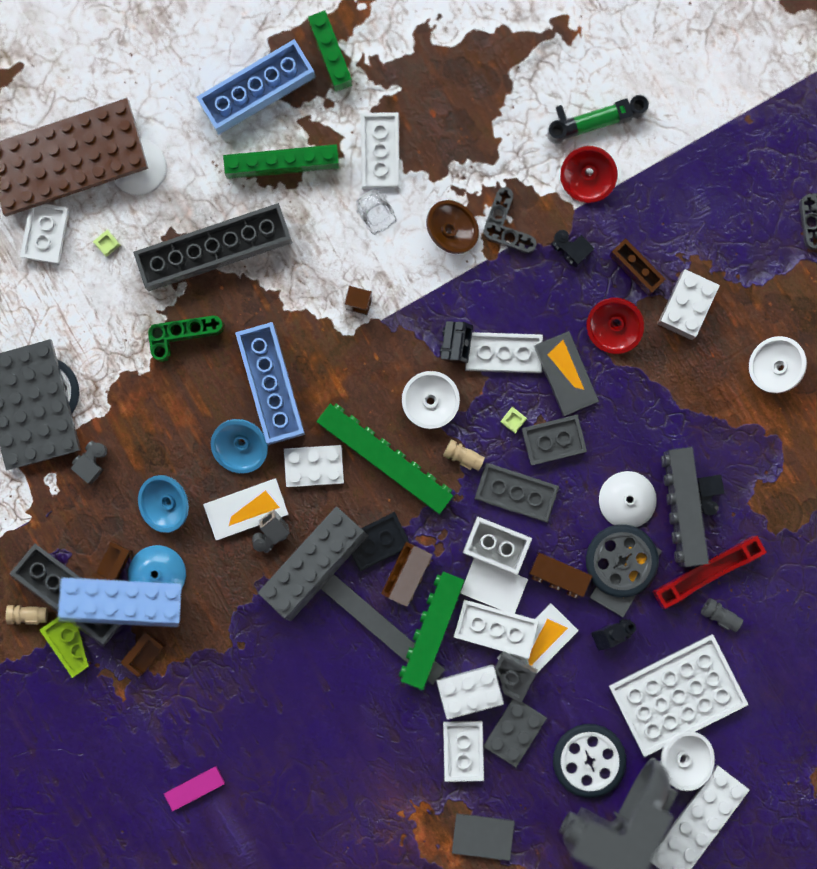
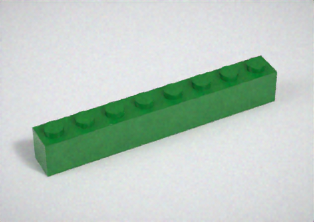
[316,403,453,514]

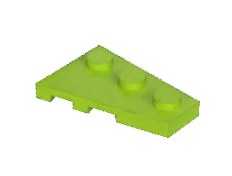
[40,617,89,678]

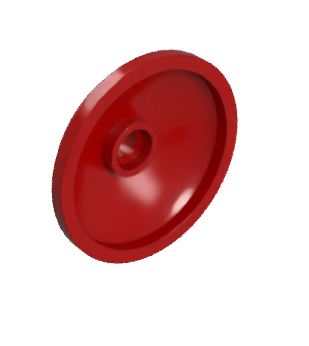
[560,146,618,203]
[587,298,644,354]

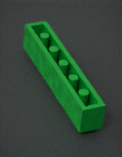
[223,144,340,179]
[399,572,465,690]

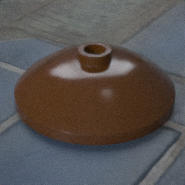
[426,200,479,254]

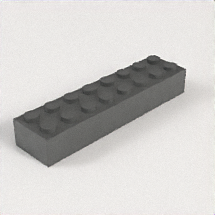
[133,203,292,291]

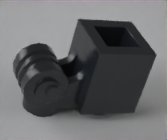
[551,230,594,267]
[697,475,725,515]
[591,619,636,651]

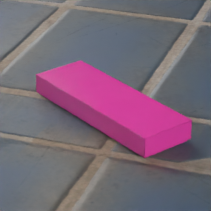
[164,766,225,811]

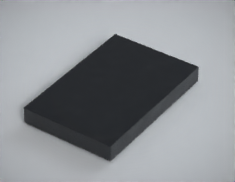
[351,512,410,572]

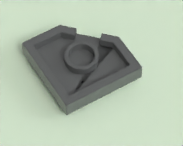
[494,651,538,703]

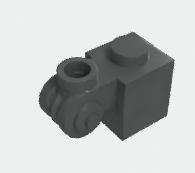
[70,440,108,484]
[252,509,290,553]

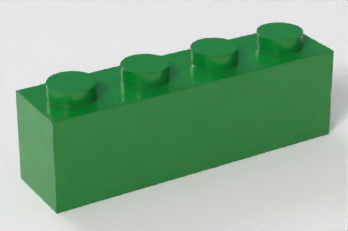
[307,10,353,92]

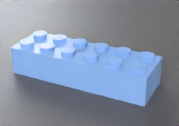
[196,39,315,135]
[235,322,305,445]
[58,578,181,627]

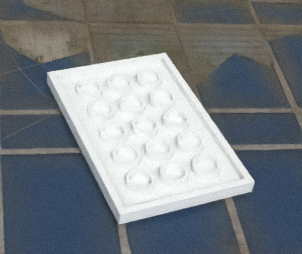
[609,634,748,757]

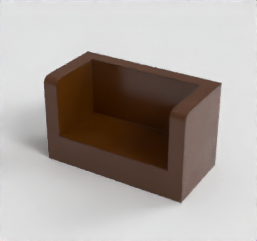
[344,286,373,315]
[92,541,133,581]
[120,631,166,677]

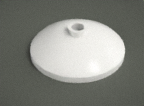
[113,139,166,195]
[749,337,807,393]
[402,371,460,429]
[599,471,657,528]
[661,731,715,791]

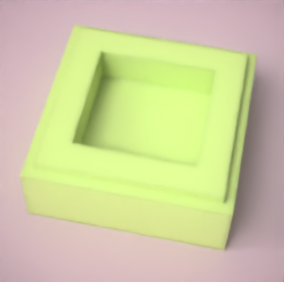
[93,230,120,257]
[500,407,527,433]

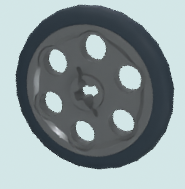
[586,525,659,598]

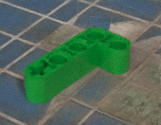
[148,316,225,362]

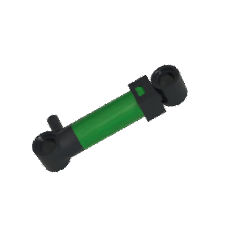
[547,95,649,144]

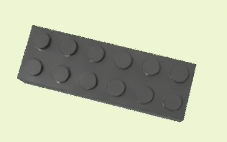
[661,447,709,567]
[258,506,369,621]
[10,544,122,647]

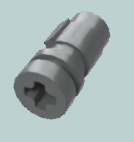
[701,598,743,632]

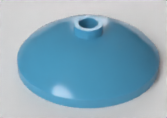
[211,419,268,473]
[138,475,189,533]
[128,545,186,590]

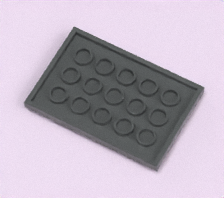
[0,339,81,471]

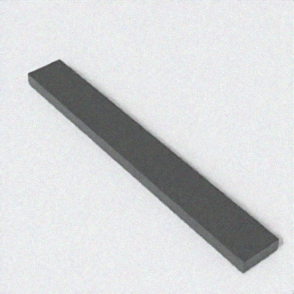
[321,574,445,684]

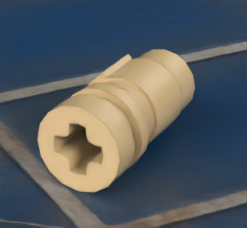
[443,439,485,471]
[6,605,48,625]

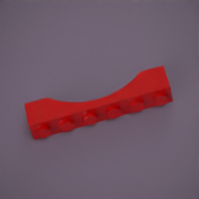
[652,536,767,609]

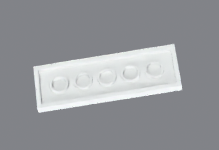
[651,765,749,869]

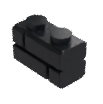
[440,321,473,363]

